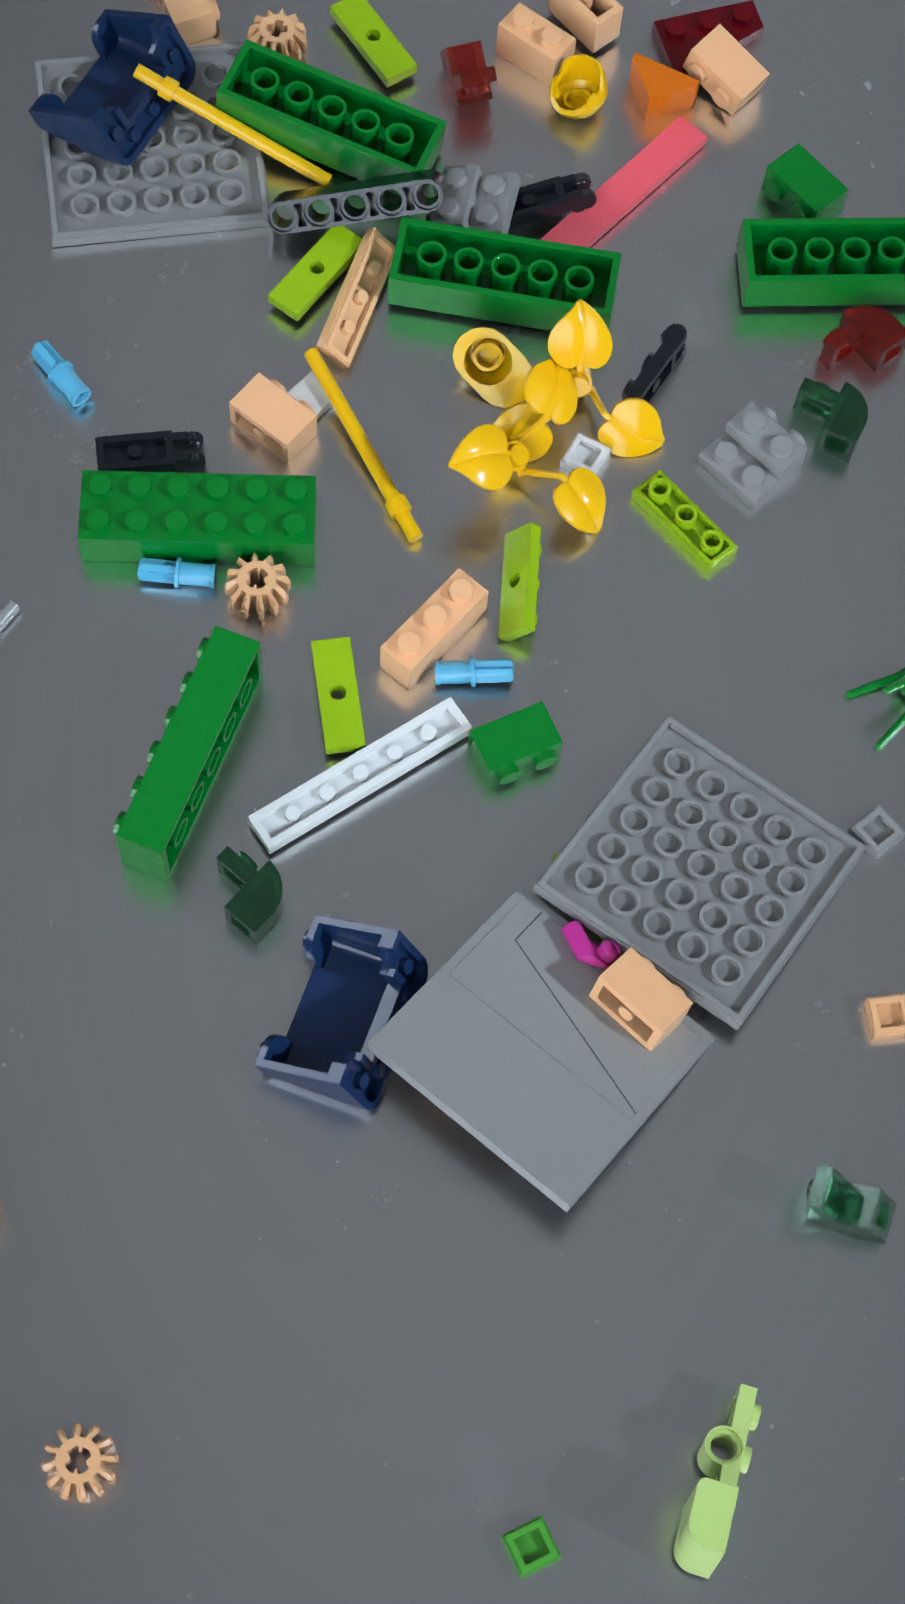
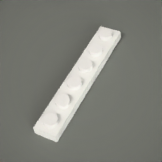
[247,697,473,854]

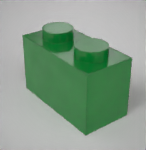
[762,143,848,218]
[468,701,563,786]

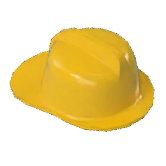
[453,326,532,408]

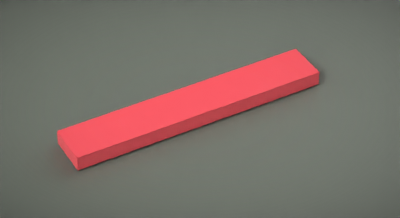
[540,116,708,248]

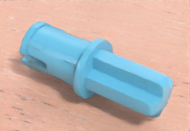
[31,340,92,407]
[137,557,217,589]
[435,656,514,687]

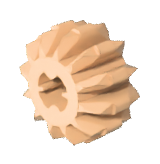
[247,8,307,61]
[224,553,291,621]
[41,1423,119,1503]

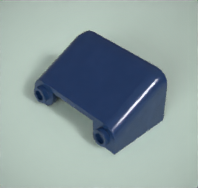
[28,9,196,166]
[254,915,428,1110]

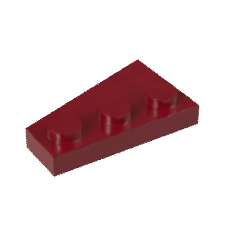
[652,0,764,75]

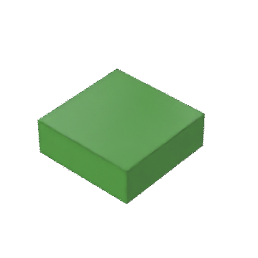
[501,1515,562,1579]

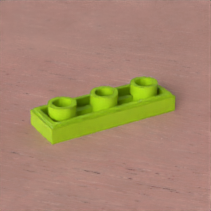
[330,0,417,88]
[268,226,362,322]
[631,469,738,575]
[498,522,542,642]
[311,637,366,755]

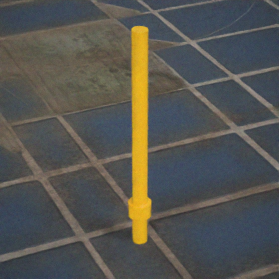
[133,63,332,186]
[304,348,423,543]

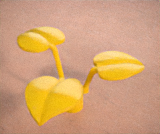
[492,299,665,462]
[448,357,606,534]

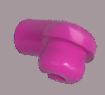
[561,921,620,969]

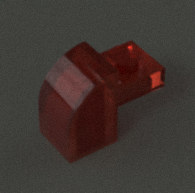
[440,40,497,106]
[819,305,905,372]

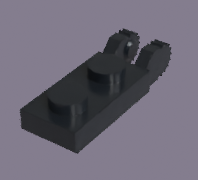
[509,172,597,229]
[622,323,687,404]
[95,430,206,472]

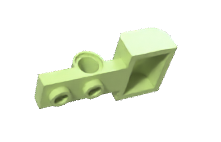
[673,1383,762,1579]

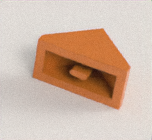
[629,52,700,120]

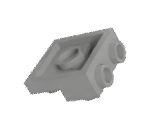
[425,164,521,234]
[696,402,807,510]

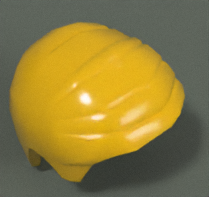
[549,54,608,119]

